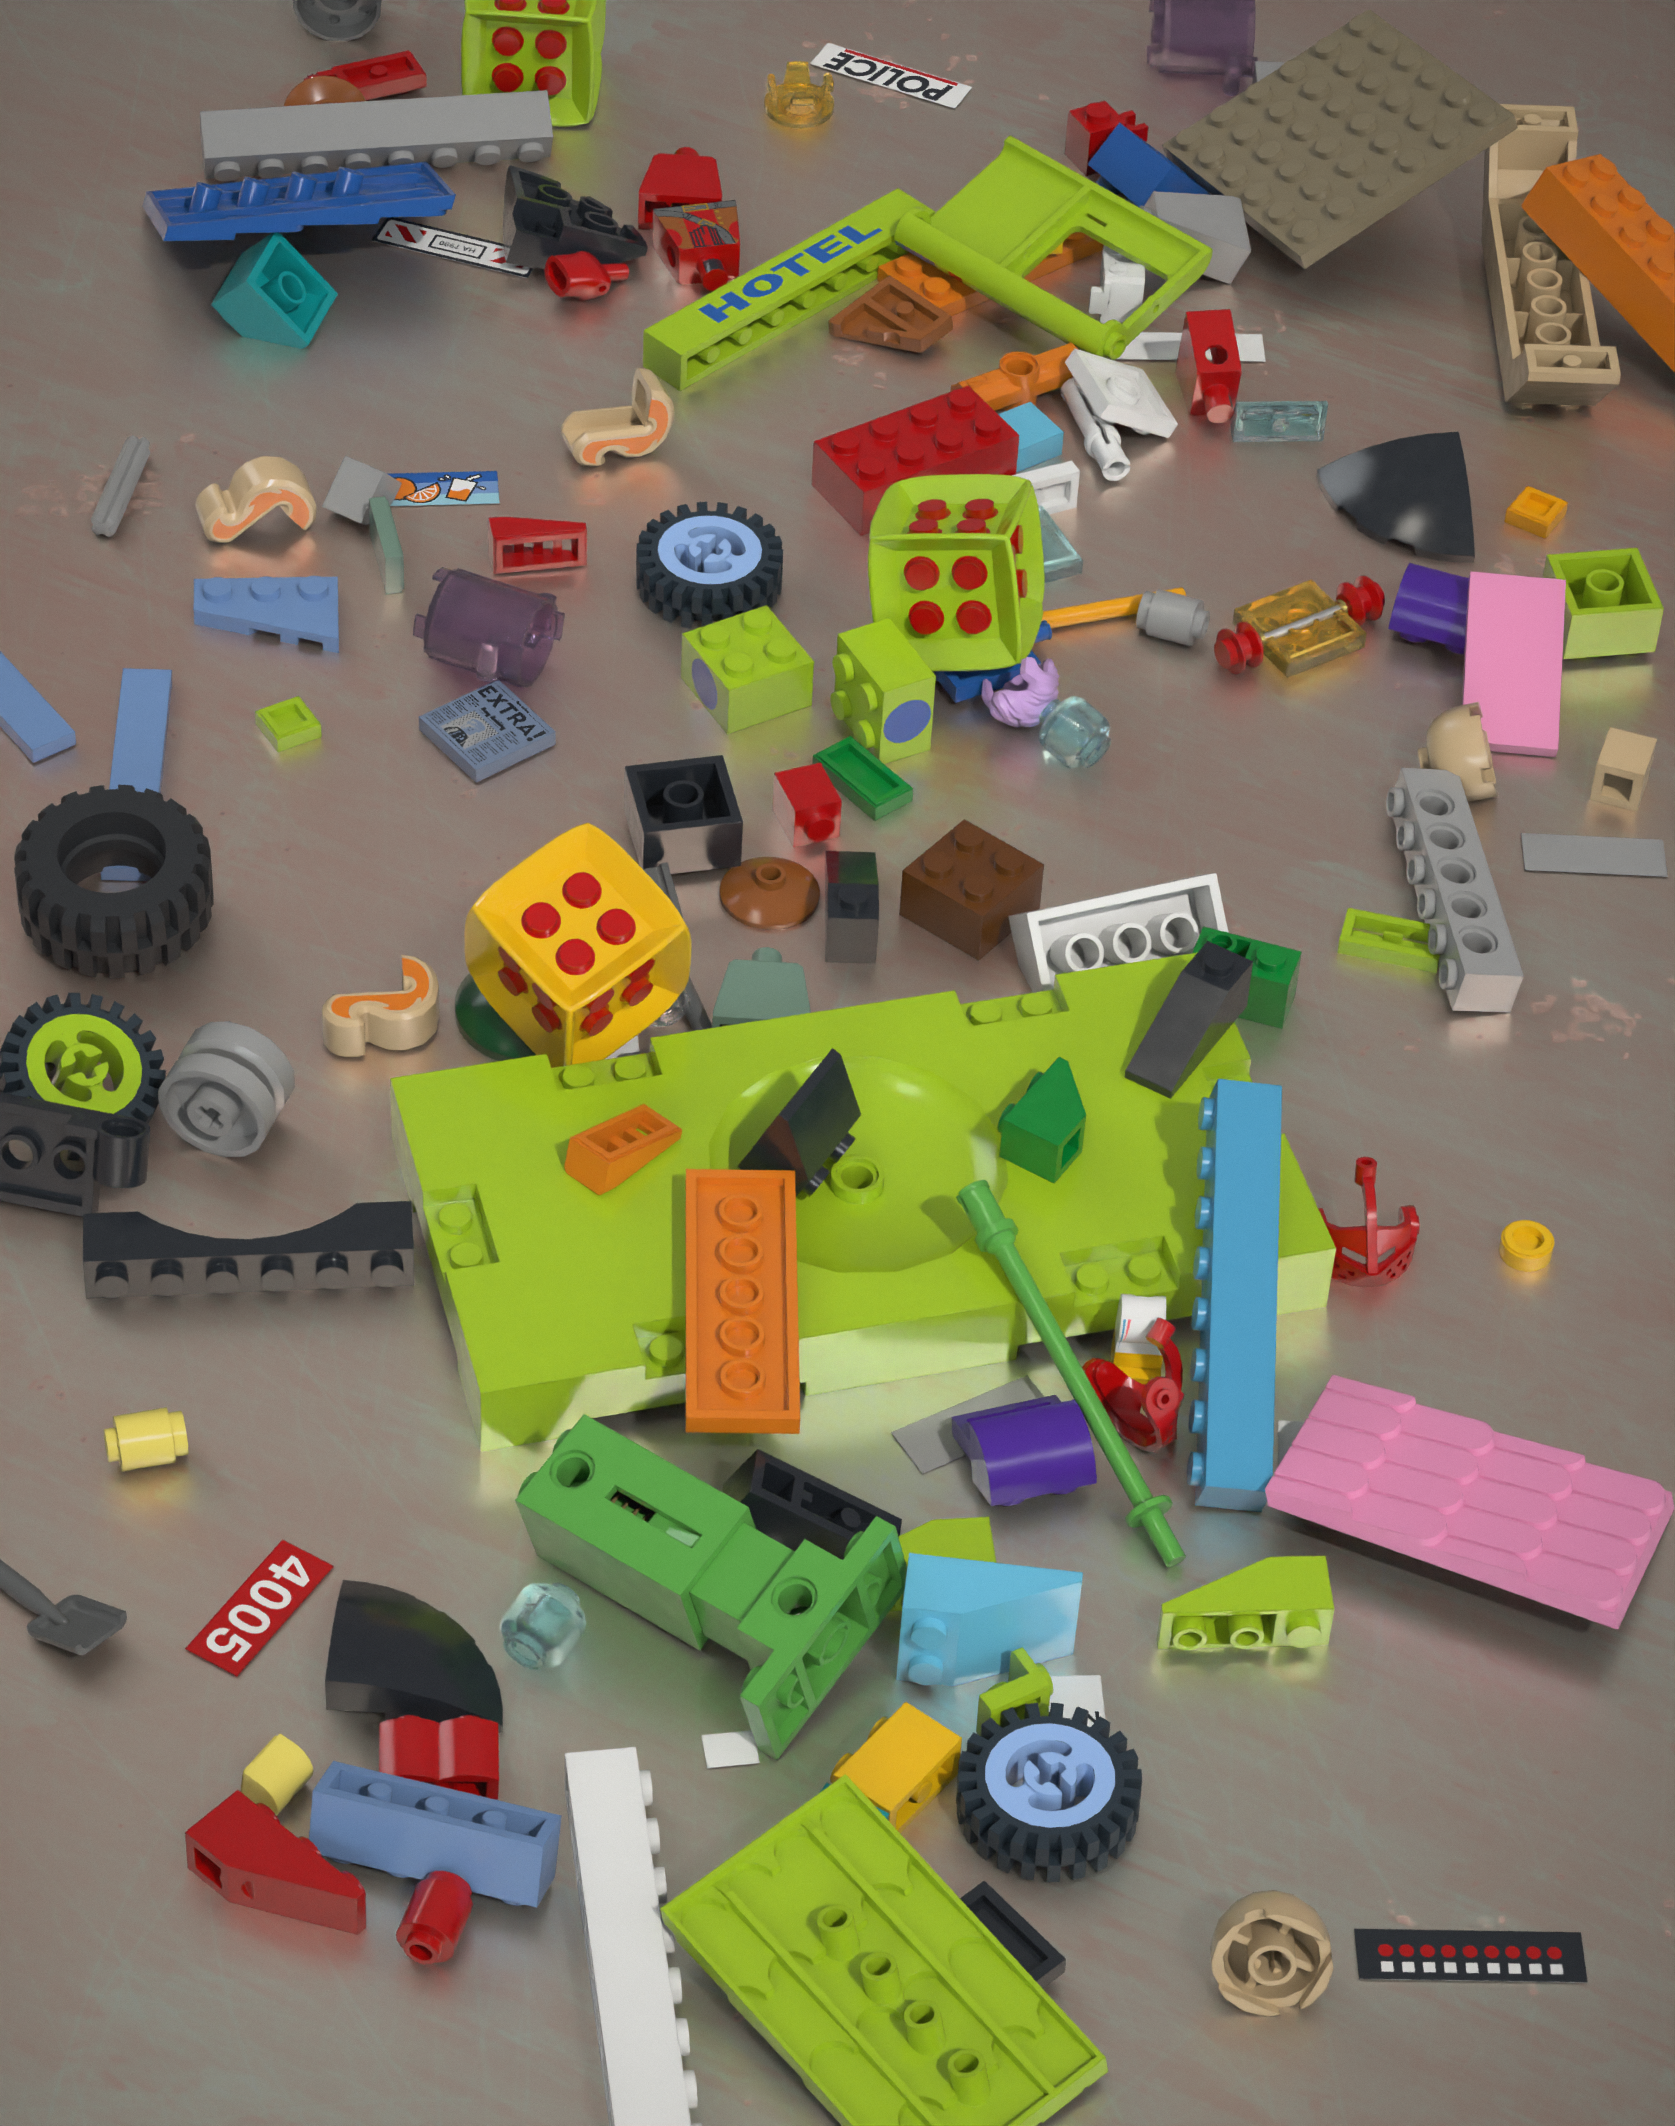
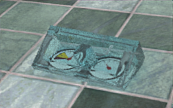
[1230,401,1328,442]

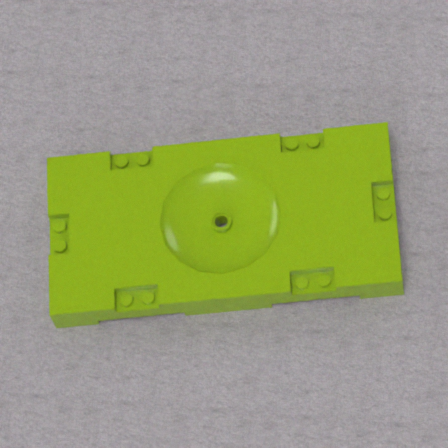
[390,953,1336,1452]

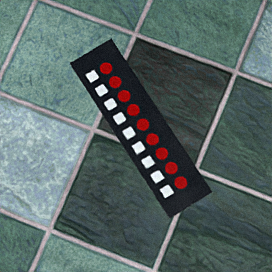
[1354,1929,1588,1983]

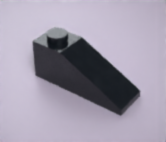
[825,851,879,964]
[1125,941,1253,1099]
[722,1449,902,1560]

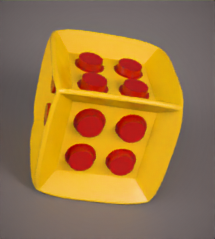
[464,823,692,1068]

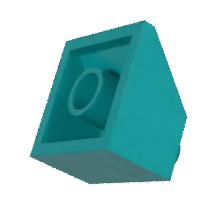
[211,232,338,349]

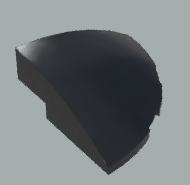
[503,165,648,269]
[1316,432,1475,563]
[325,1580,503,1733]

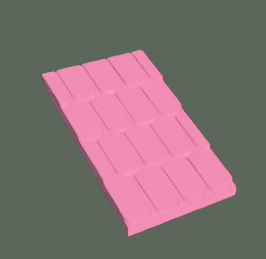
[1265,1375,1674,1630]

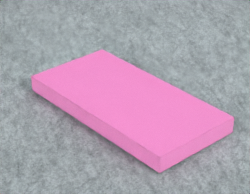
[1462,571,1566,757]

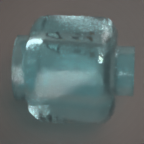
[1038,696,1111,768]
[500,1583,587,1670]

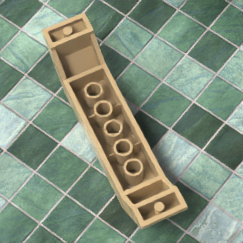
[1481,104,1621,406]

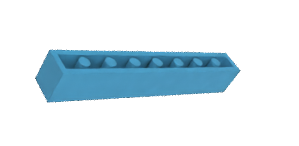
[1187,1079,1282,1512]

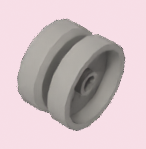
[158,1021,295,1157]

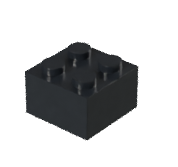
[624,755,743,874]

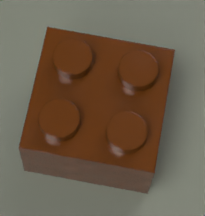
[899,819,1044,961]

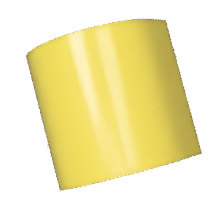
[240,1734,314,1816]

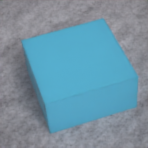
[998,402,1064,473]

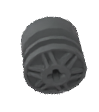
[293,0,382,41]

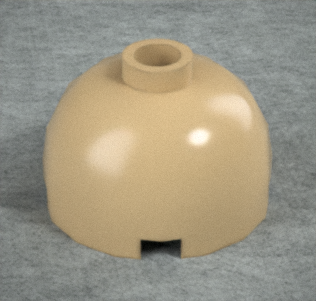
[1418,702,1498,801]
[1210,1890,1333,2016]

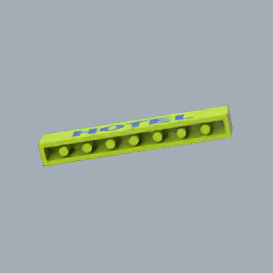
[643,188,935,391]

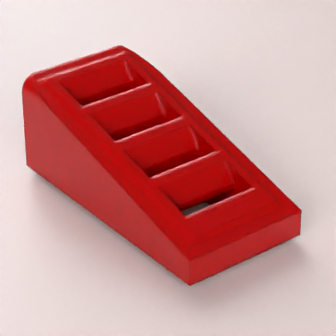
[488,517,587,574]

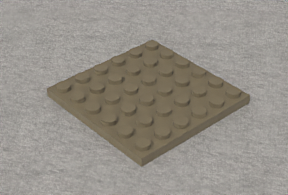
[1162,9,1518,269]

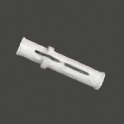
[1061,377,1131,481]

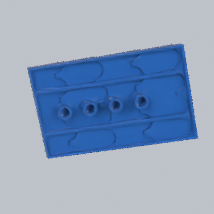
[142,161,456,241]

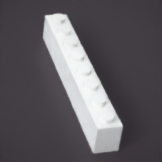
[564,1747,702,2126]

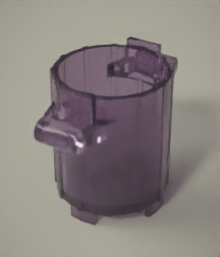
[1147,0,1258,96]
[413,567,565,689]

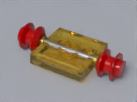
[1214,575,1385,678]

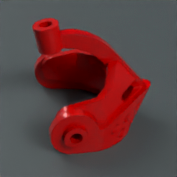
[1318,1157,1420,1287]
[1082,1317,1184,1452]

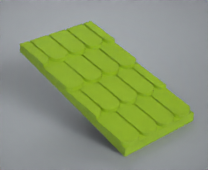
[660,1774,1108,2126]

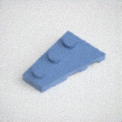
[193,576,339,653]

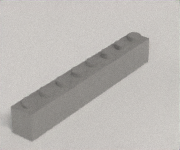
[200,90,553,181]

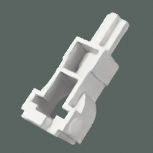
[1089,245,1145,324]

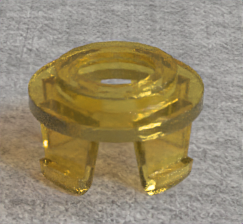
[764,61,834,129]

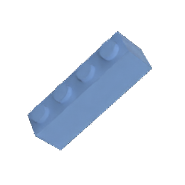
[309,1761,561,1908]

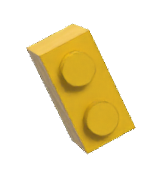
[830,1702,962,1834]

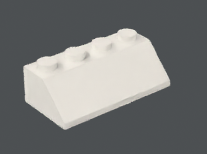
[1008,873,1228,993]

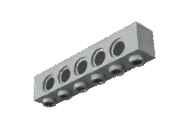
[1386,768,1524,1013]

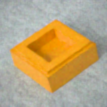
[1504,486,1568,539]

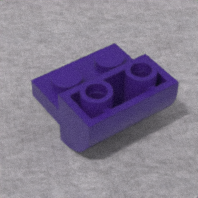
[1388,563,1469,655]
[951,1395,1097,1506]

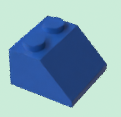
[1088,122,1212,207]

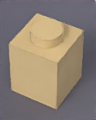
[1589,727,1657,812]

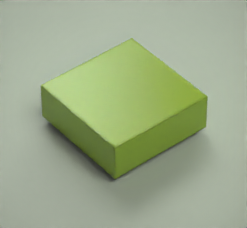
[255,696,322,752]

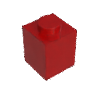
[772,762,842,848]

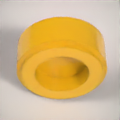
[1499,1220,1554,1272]

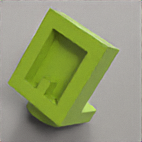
[976,1647,1054,1736]

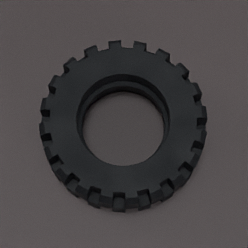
[14,784,214,979]

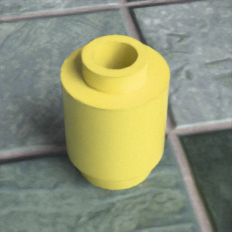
[103,1407,189,1472]

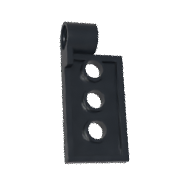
[0,1092,151,1217]

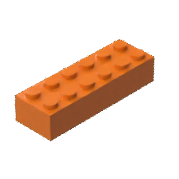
[1521,154,1675,372]

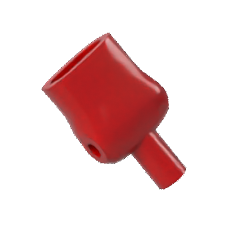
[544,251,629,302]

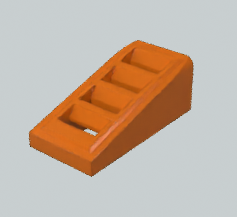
[564,1104,682,1195]

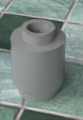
[1136,589,1210,646]

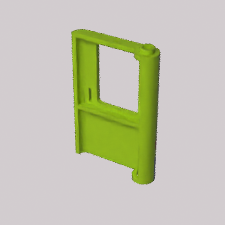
[895,136,1213,360]

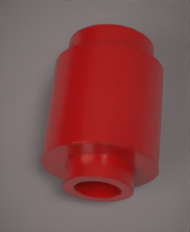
[396,1871,473,1965]

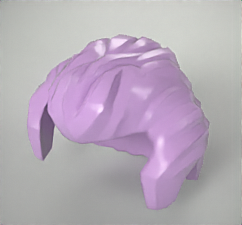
[982,657,1059,728]

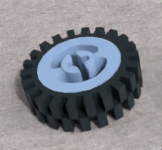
[636,502,783,629]
[956,1703,1142,1882]

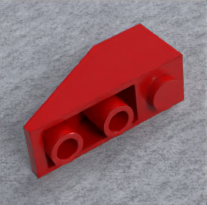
[185,1790,366,1935]

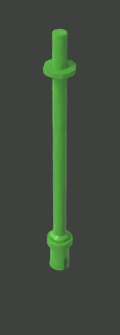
[956,1180,1186,1567]

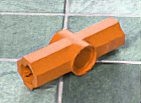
[950,343,1079,411]

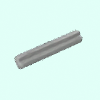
[91,435,150,537]

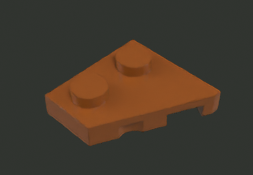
[828,275,953,353]

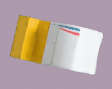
[1110,1294,1166,1384]

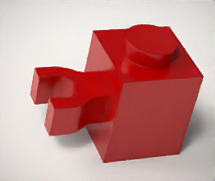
[1064,100,1149,176]

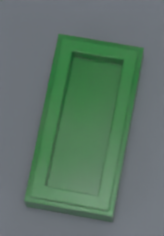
[812,736,913,821]

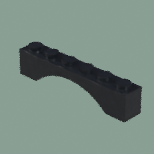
[83,1201,415,1299]

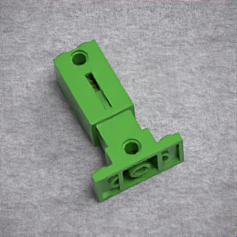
[515,1414,907,1760]

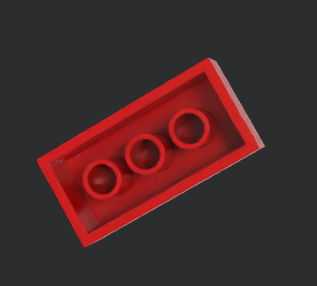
[811,385,1020,536]

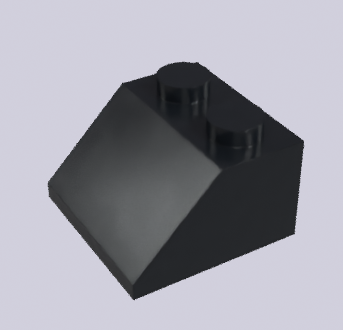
[737,1048,861,1197]

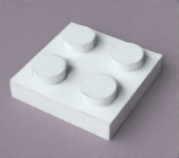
[1065,348,1178,438]

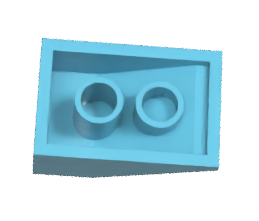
[896,1553,1083,1687]

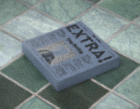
[419,679,556,783]

